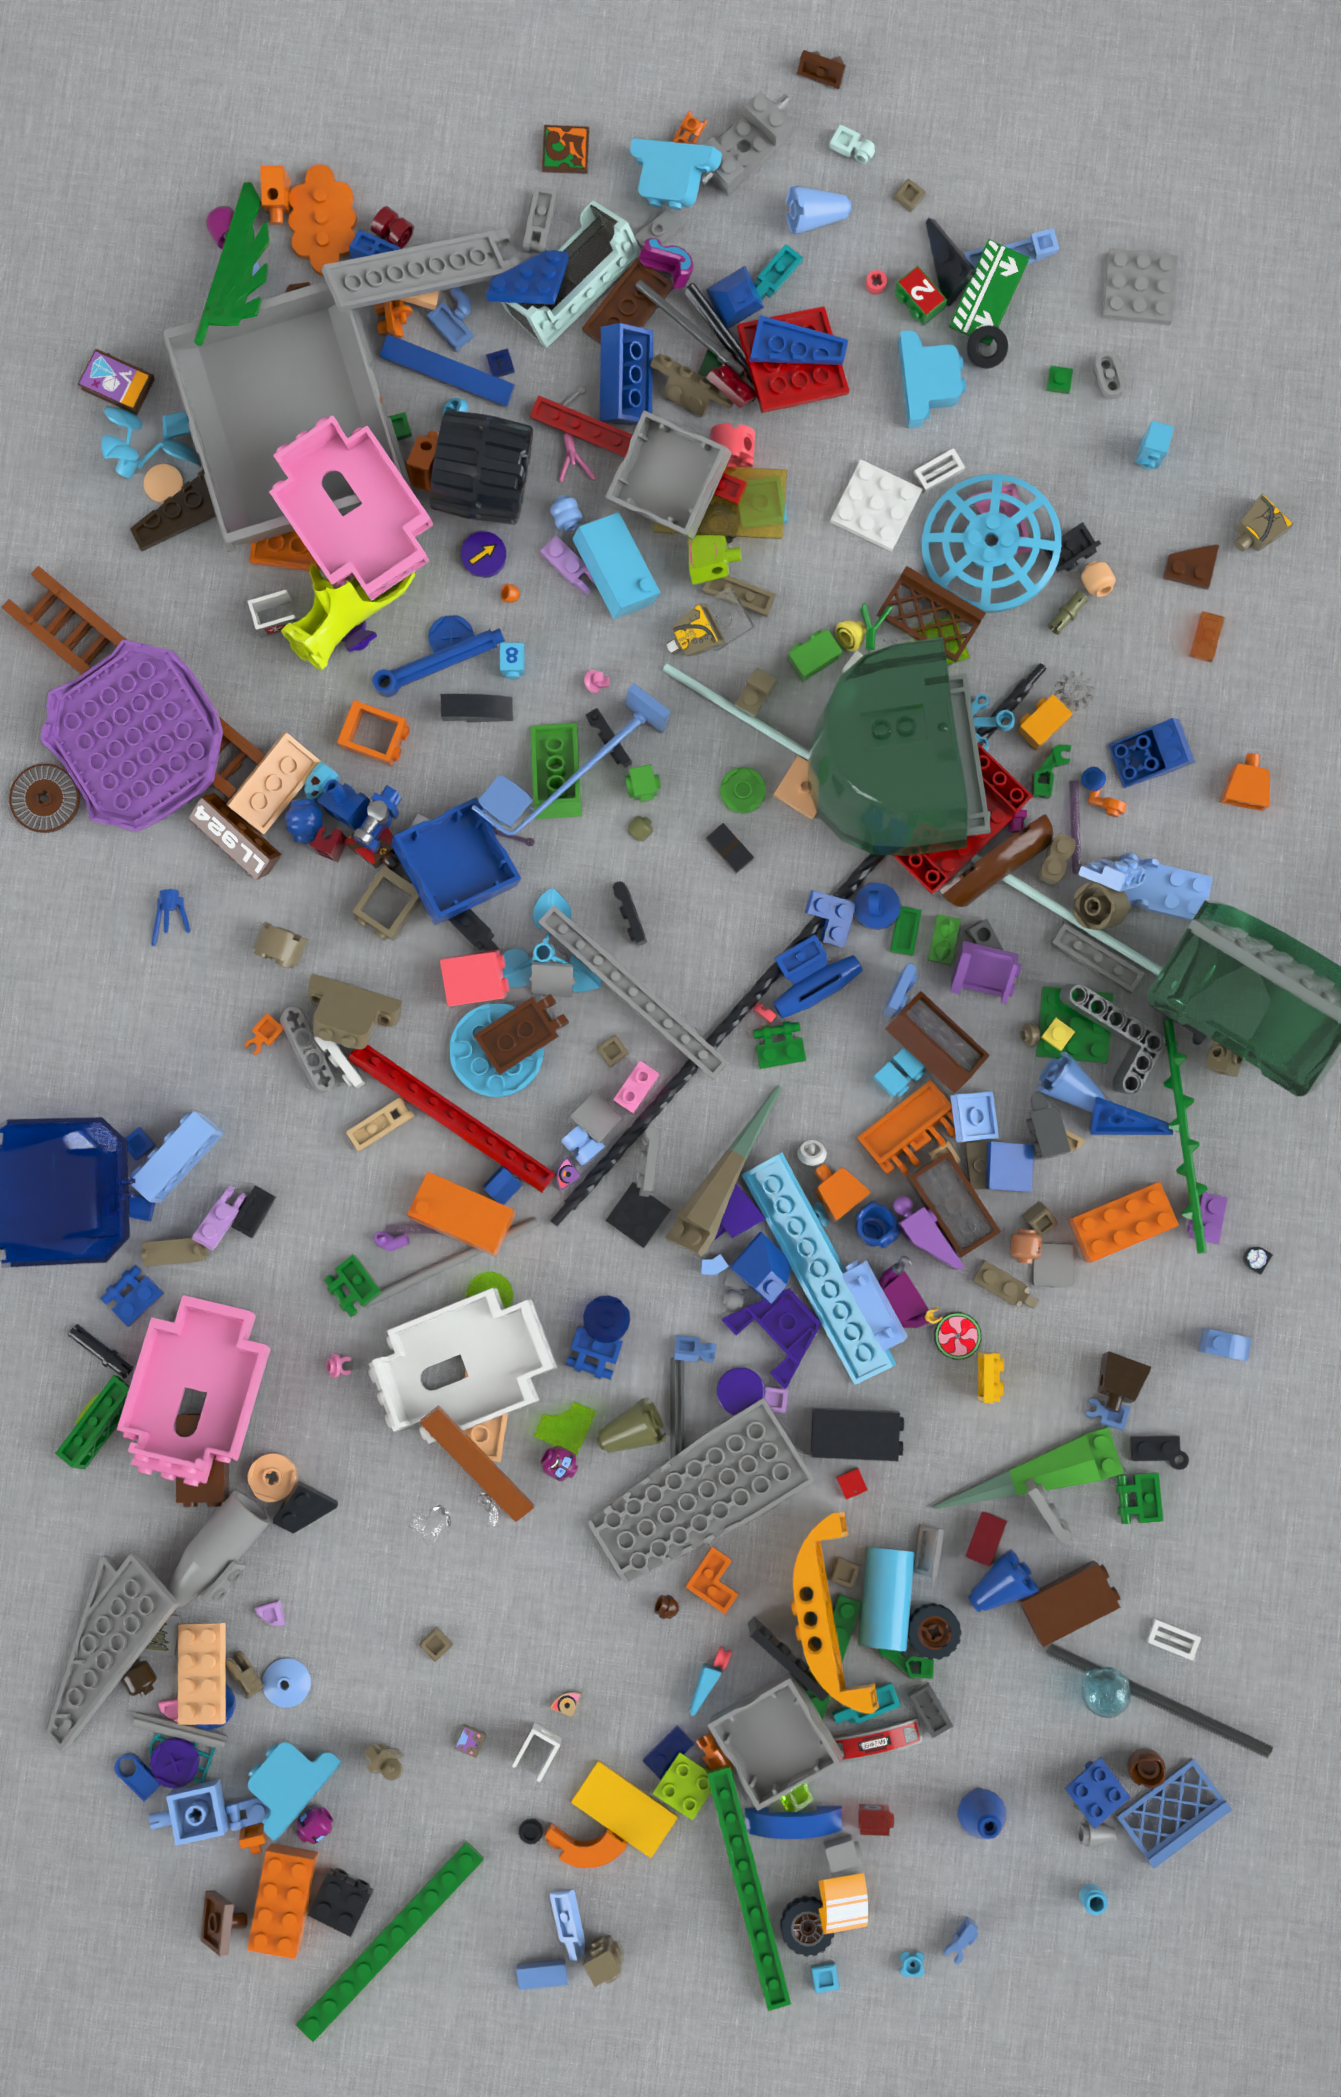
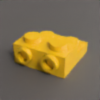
[978,1352,1004,1403]

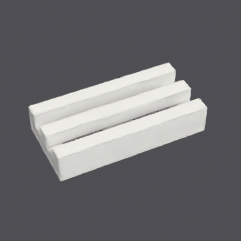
[913,448,965,492]
[1146,1618,1201,1661]

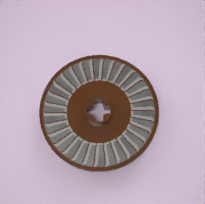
[9,764,80,833]

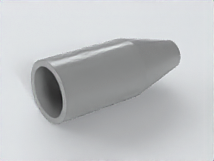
[167,1490,271,1608]

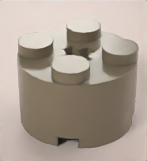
[1073,882,1131,930]
[253,921,308,969]

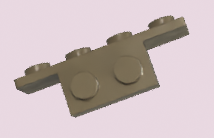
[650,354,734,417]

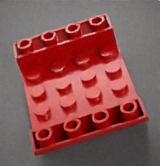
[880,742,1033,895]

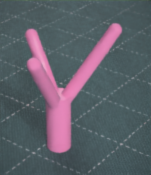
[559,433,595,482]

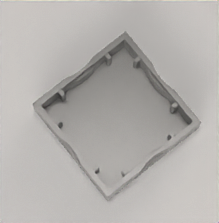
[605,410,732,539]
[707,1672,844,1811]

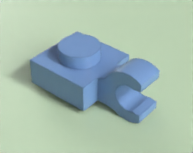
[674,1335,716,1362]
[944,1916,978,1965]

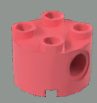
[709,423,755,472]

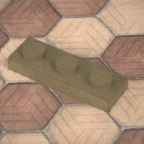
[703,576,776,618]

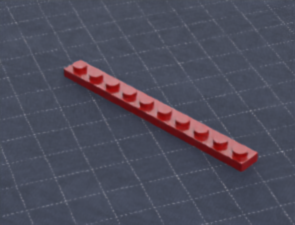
[529,395,748,505]
[348,1045,556,1193]

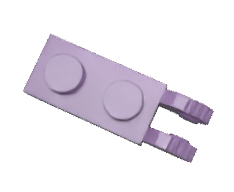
[540,536,596,595]
[192,1186,247,1251]

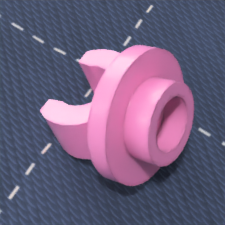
[584,670,610,693]
[326,1354,351,1378]

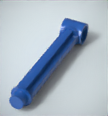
[372,628,505,697]

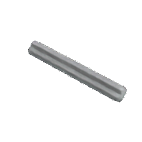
[133,1712,228,1749]

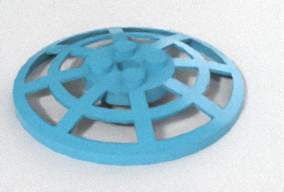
[922,474,1061,613]

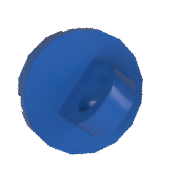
[854,883,901,930]

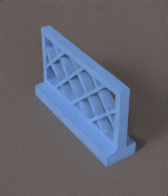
[1116,1759,1232,1869]

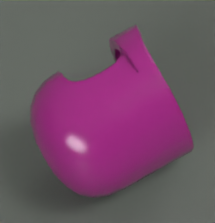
[206,206,235,249]

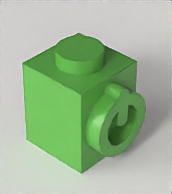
[625,764,661,802]

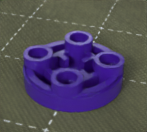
[717,1367,764,1415]

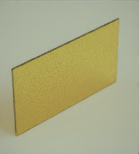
[653,467,787,539]

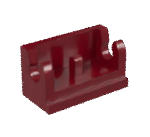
[309,826,347,862]
[965,1511,1008,1567]

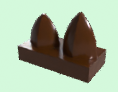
[797,50,846,89]

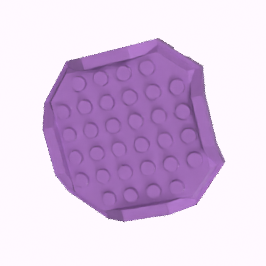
[40,639,223,832]

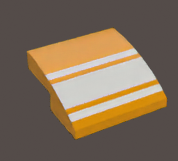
[818,1873,868,1934]

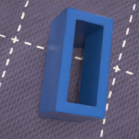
[482,1166,523,1205]

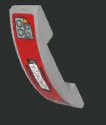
[833,1717,923,1762]

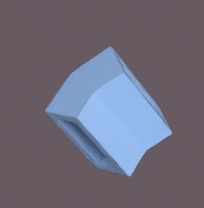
[701,1254,729,1275]

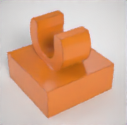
[239,1823,267,1855]

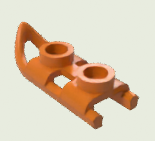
[671,111,708,144]

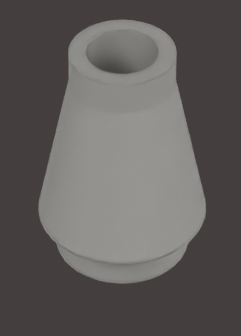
[1077,1821,1116,1847]

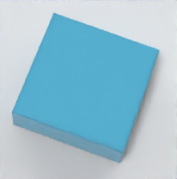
[811,1962,839,1993]

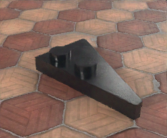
[926,218,977,306]

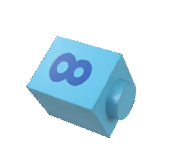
[500,643,525,679]

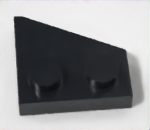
[272,1481,338,1534]

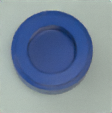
[1081,767,1106,791]

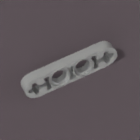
[280,1007,335,1093]

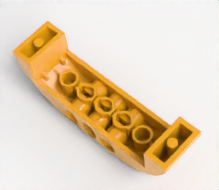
[791,1512,879,1714]

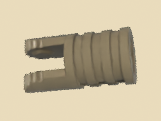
[225,1651,265,1699]

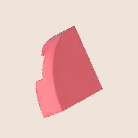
[753,1003,776,1024]

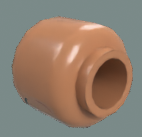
[1010,1229,1042,1264]

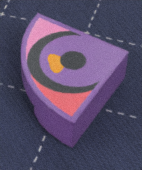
[557,1157,581,1190]

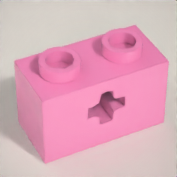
[613,1061,660,1115]

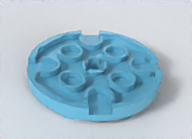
[450,1004,544,1098]

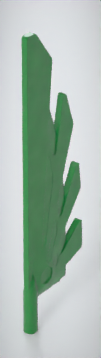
[194,182,270,346]

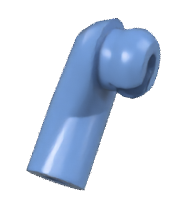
[450,287,471,320]

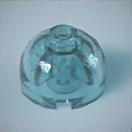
[1082,1667,1131,1718]

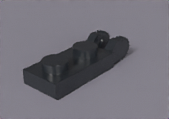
[612,881,648,946]

